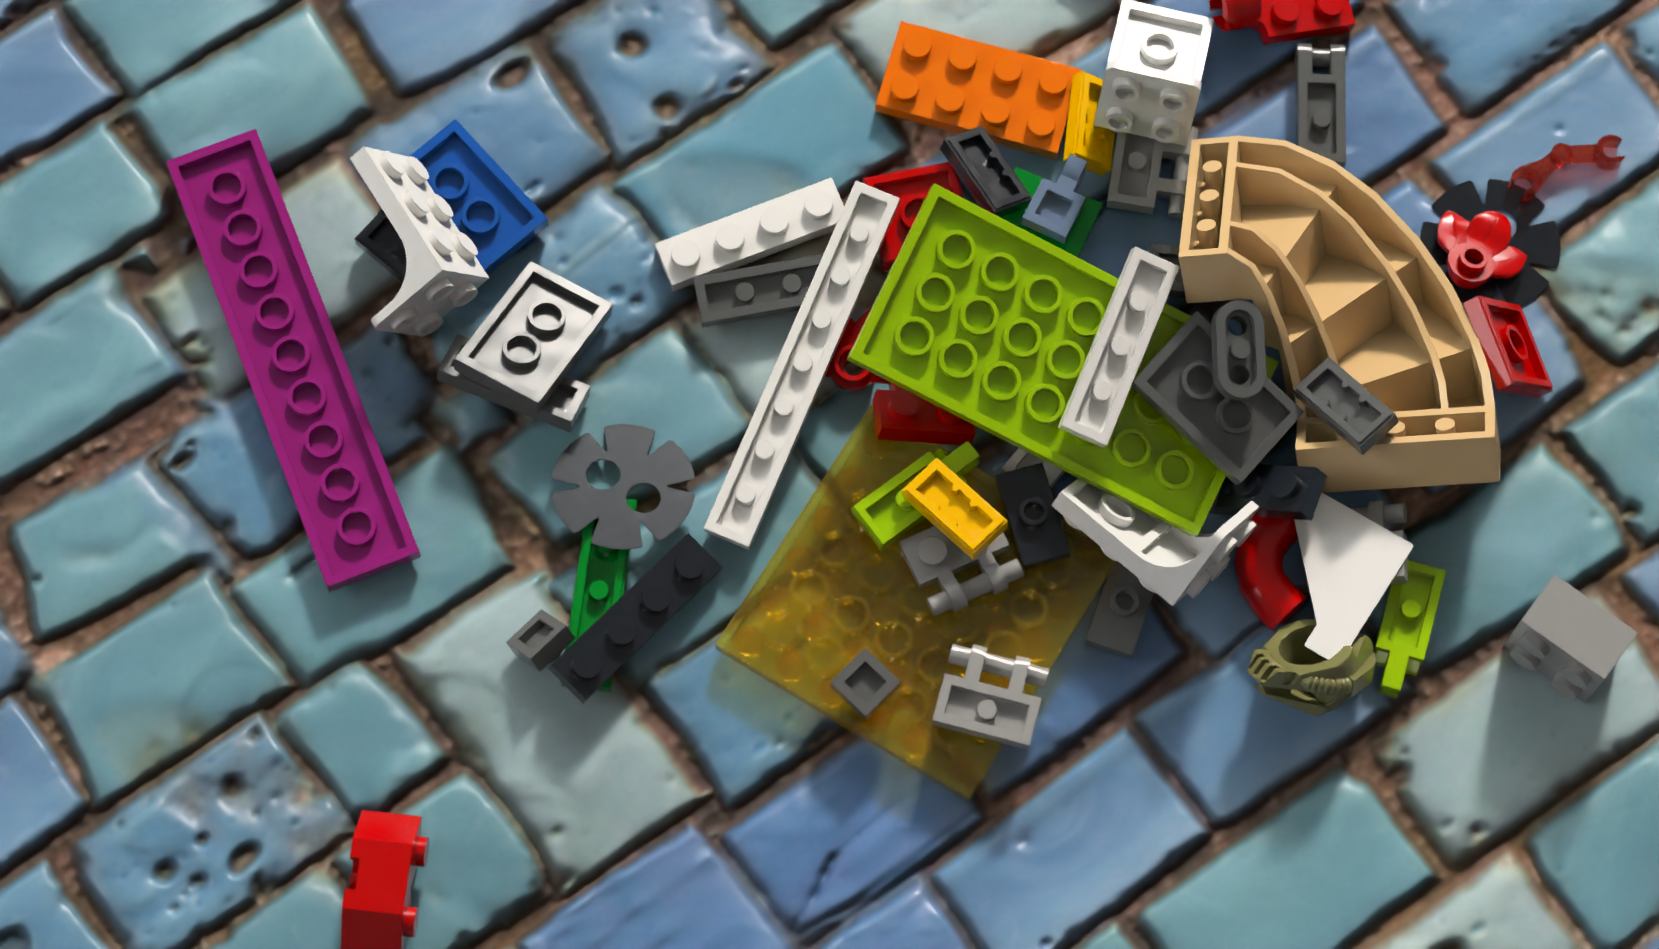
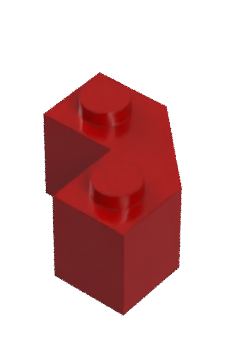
[341,810,429,949]

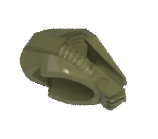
[1247,619,1376,717]

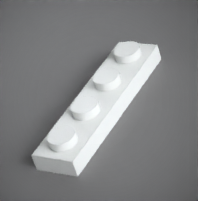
[655,177,844,291]
[1058,247,1180,448]

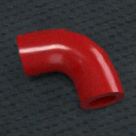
[1234,517,1307,632]

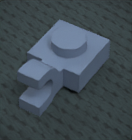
[1021,154,1088,244]

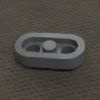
[1211,300,1266,401]

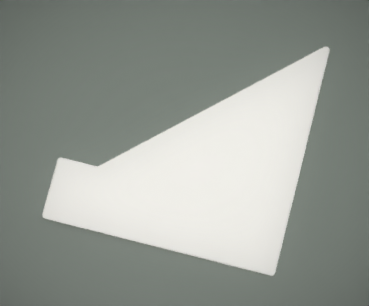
[1294,493,1414,660]

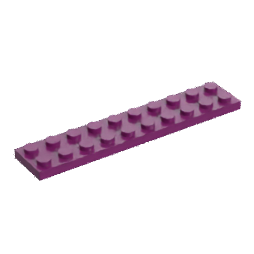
[166,129,421,592]

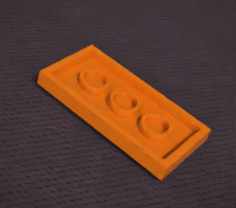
[875,21,1082,160]

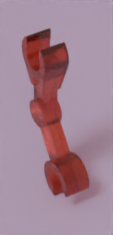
[1507,135,1625,202]

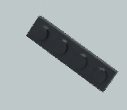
[548,533,723,704]

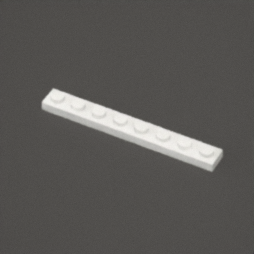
[704,181,900,550]

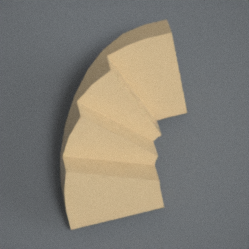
[1178,136,1500,493]

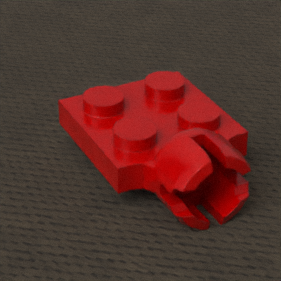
[1209,0,1356,45]

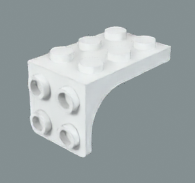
[1093,0,1214,146]
[350,146,489,336]
[1051,478,1259,606]

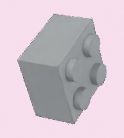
[1503,574,1638,703]

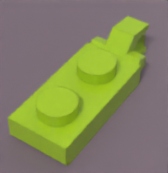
[851,441,980,551]
[1373,560,1446,698]

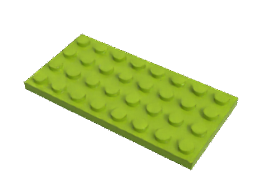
[847,183,1279,537]

